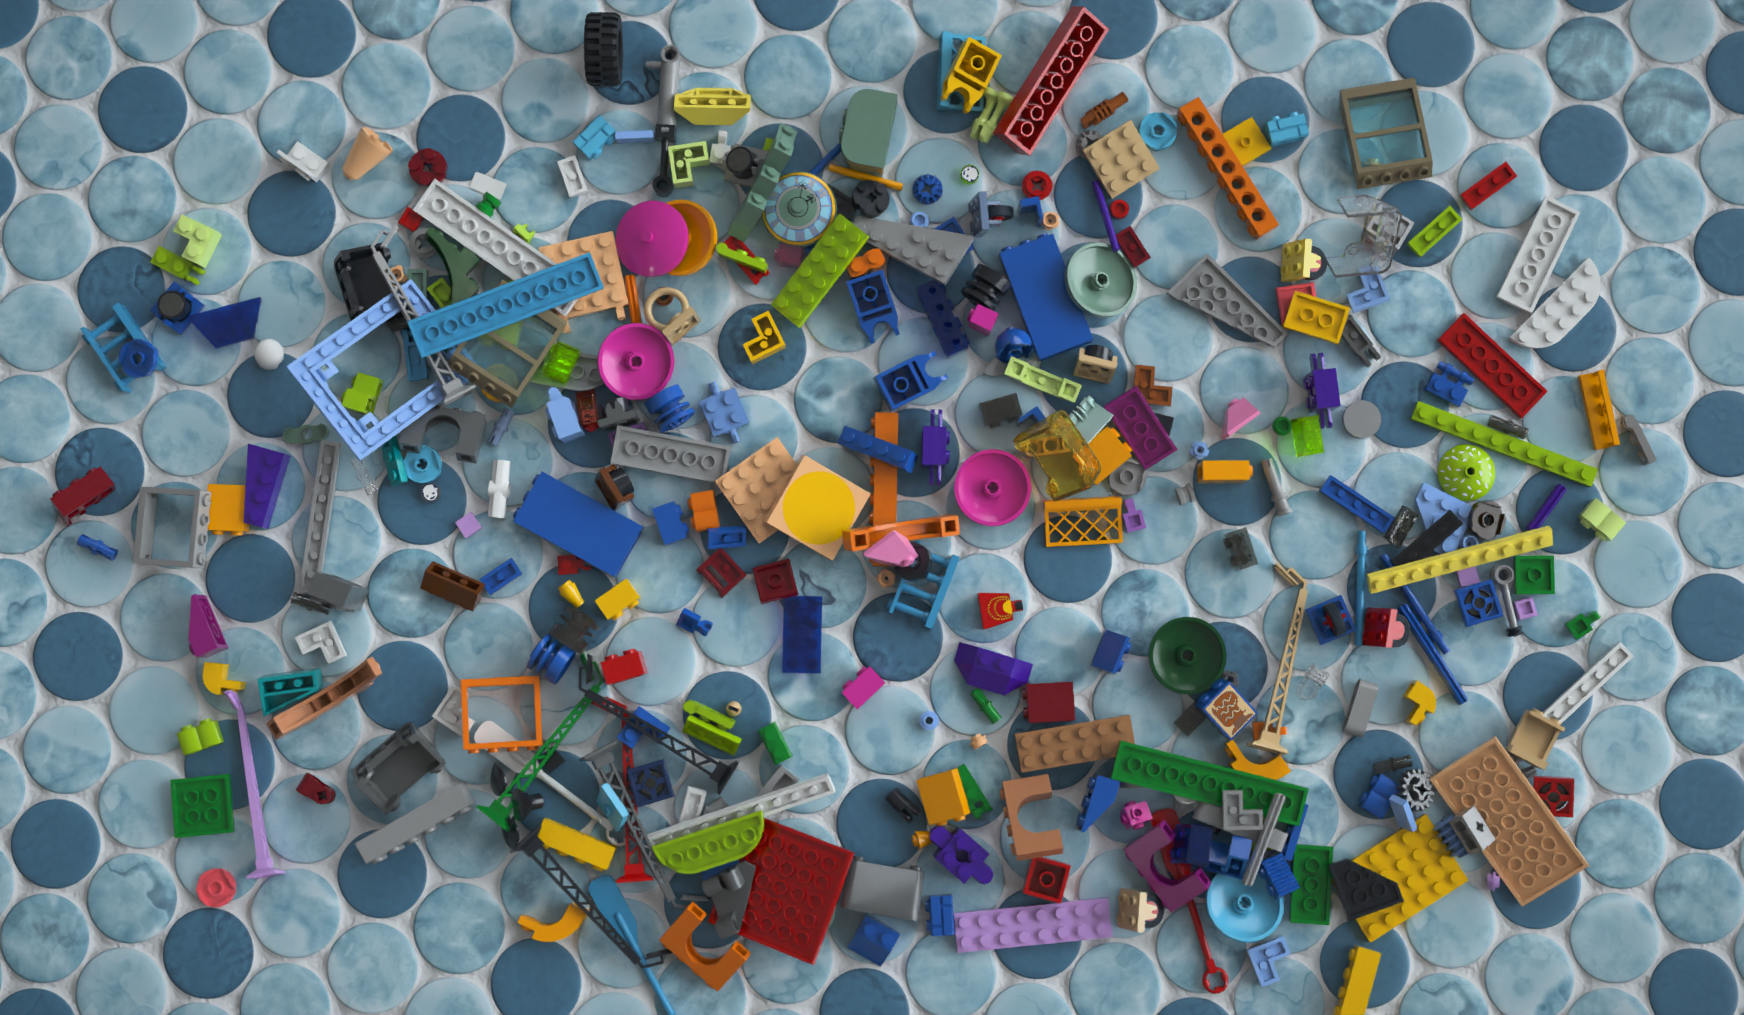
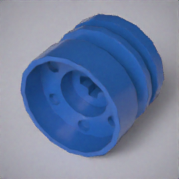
[644,384,695,433]
[526,633,577,685]

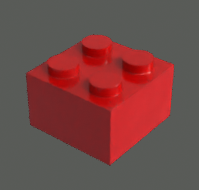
[600,649,648,685]
[1022,857,1071,904]

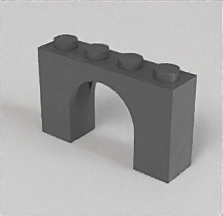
[398,405,487,464]

